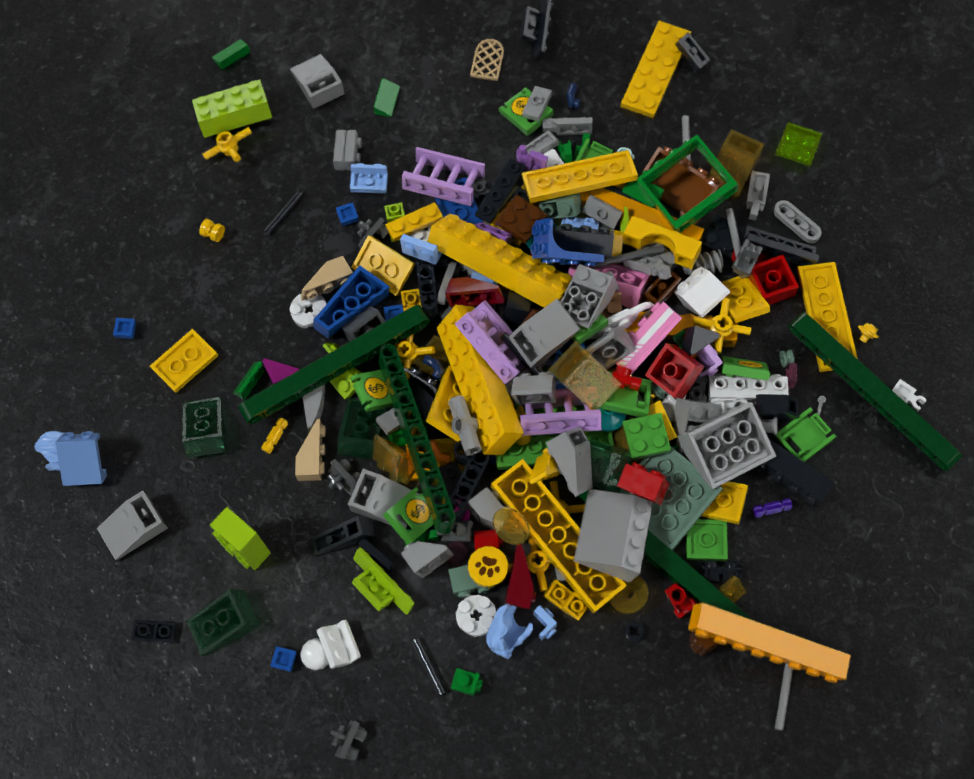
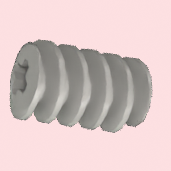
[682,249,723,276]

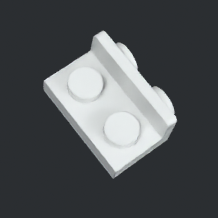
[317,620,361,668]

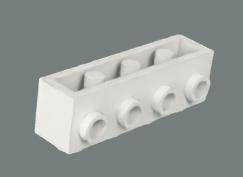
[707,373,788,405]

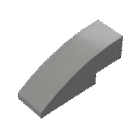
[303,384,325,432]

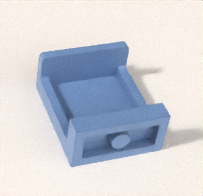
[55,431,107,486]

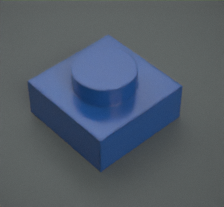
[336,202,359,226]
[384,304,403,321]
[113,318,136,339]
[270,646,297,672]

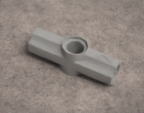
[448,395,482,456]

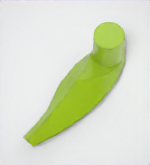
[620,207,629,232]

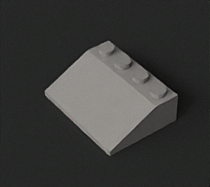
[677,402,776,489]
[574,489,653,582]

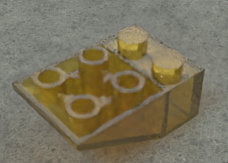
[708,129,764,197]
[549,341,622,410]

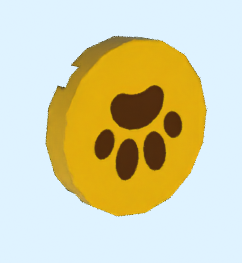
[468,546,508,587]

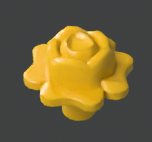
[858,323,879,343]

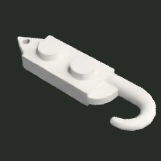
[587,302,654,340]

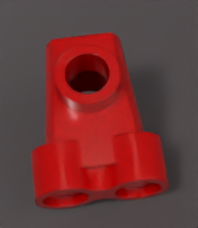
[610,366,642,391]
[665,582,697,619]

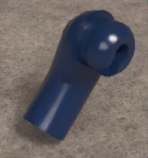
[566,83,580,109]
[422,354,445,379]

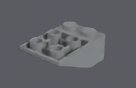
[290,54,344,109]
[561,264,618,329]
[509,299,581,368]
[673,398,722,460]
[546,426,593,497]
[348,469,419,529]
[468,487,526,544]
[97,491,168,561]

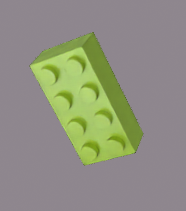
[192,80,272,138]
[210,507,271,571]

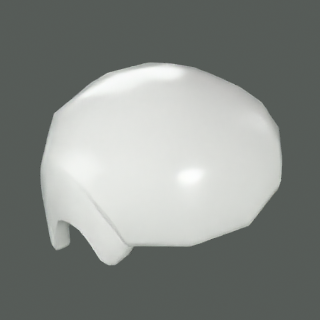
[300,638,329,670]

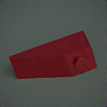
[445,277,505,308]
[505,542,536,609]

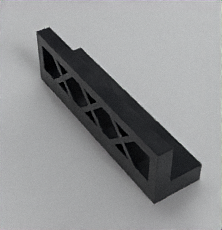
[741,226,819,266]

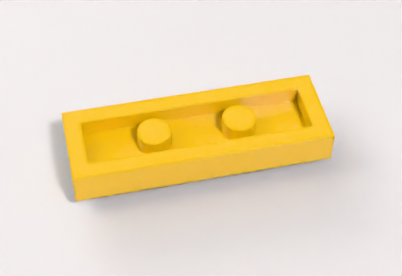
[385,202,443,242]

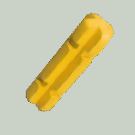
[261,417,288,454]

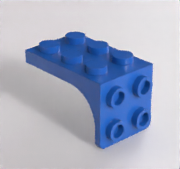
[531,218,604,267]

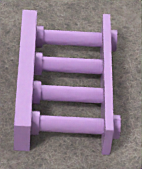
[402,147,485,206]
[455,300,525,384]
[519,386,601,436]

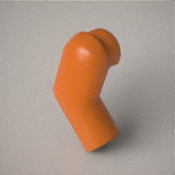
[429,440,451,464]

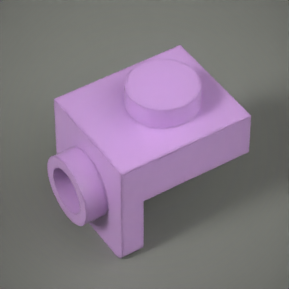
[696,344,723,377]

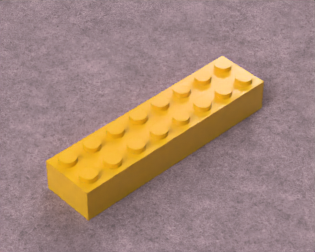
[427,214,572,308]
[437,305,524,455]
[491,459,627,613]

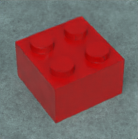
[748,255,799,305]
[645,343,705,399]
[617,462,670,505]

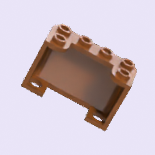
[639,146,723,224]

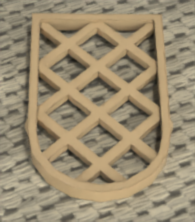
[470,39,504,81]

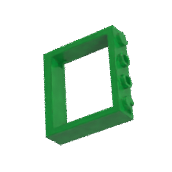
[637,135,738,233]

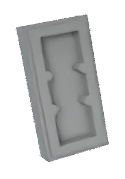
[522,86,552,121]
[526,130,559,154]
[582,195,623,229]
[376,403,412,435]

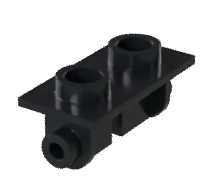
[700,560,743,582]

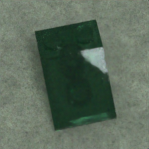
[182,397,226,458]
[338,398,386,460]
[588,440,631,493]
[186,589,260,656]

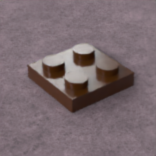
[495,195,547,244]

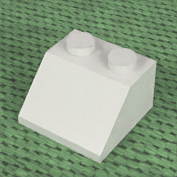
[673,266,730,318]

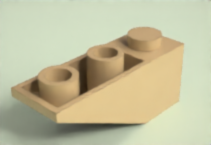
[300,256,353,301]
[295,419,326,481]

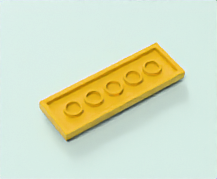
[621,21,691,118]
[522,150,638,203]
[797,262,858,372]

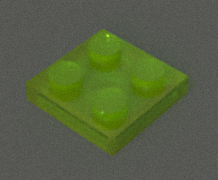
[776,122,822,166]

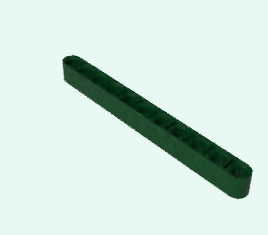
[238,305,430,425]
[788,312,962,471]
[378,344,456,534]
[576,482,753,620]

